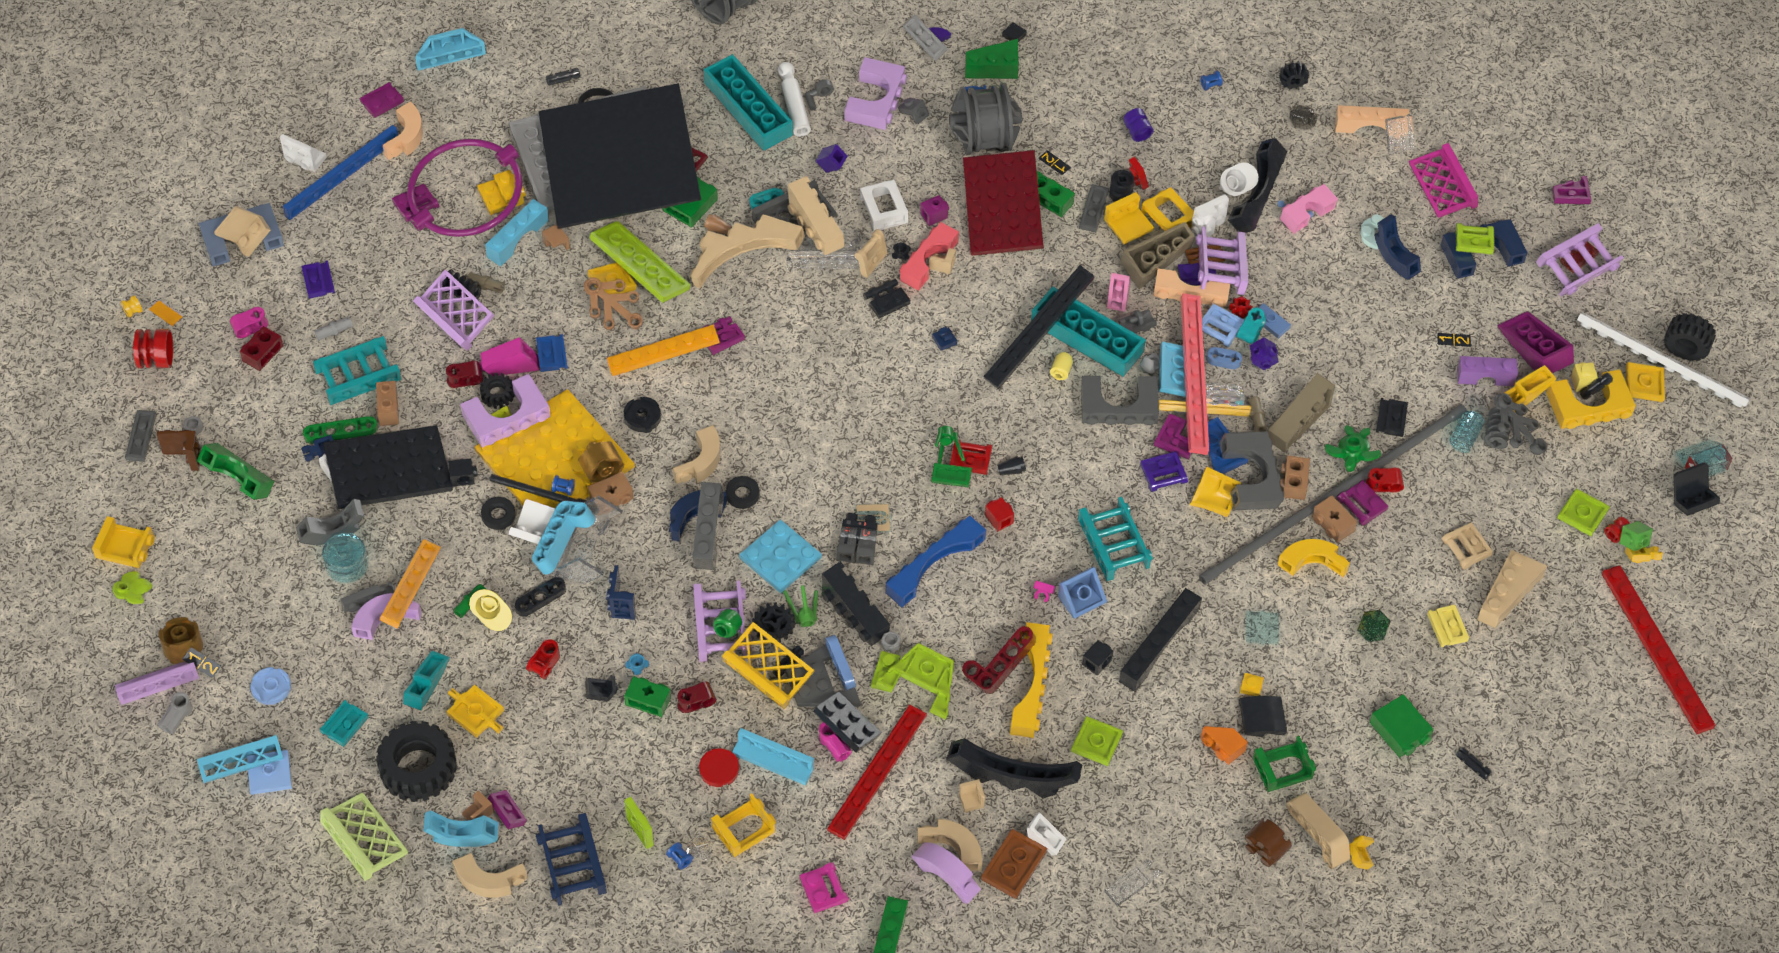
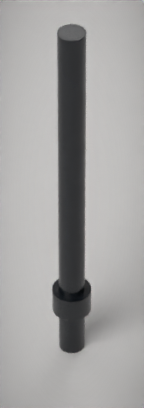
[490,474,600,514]

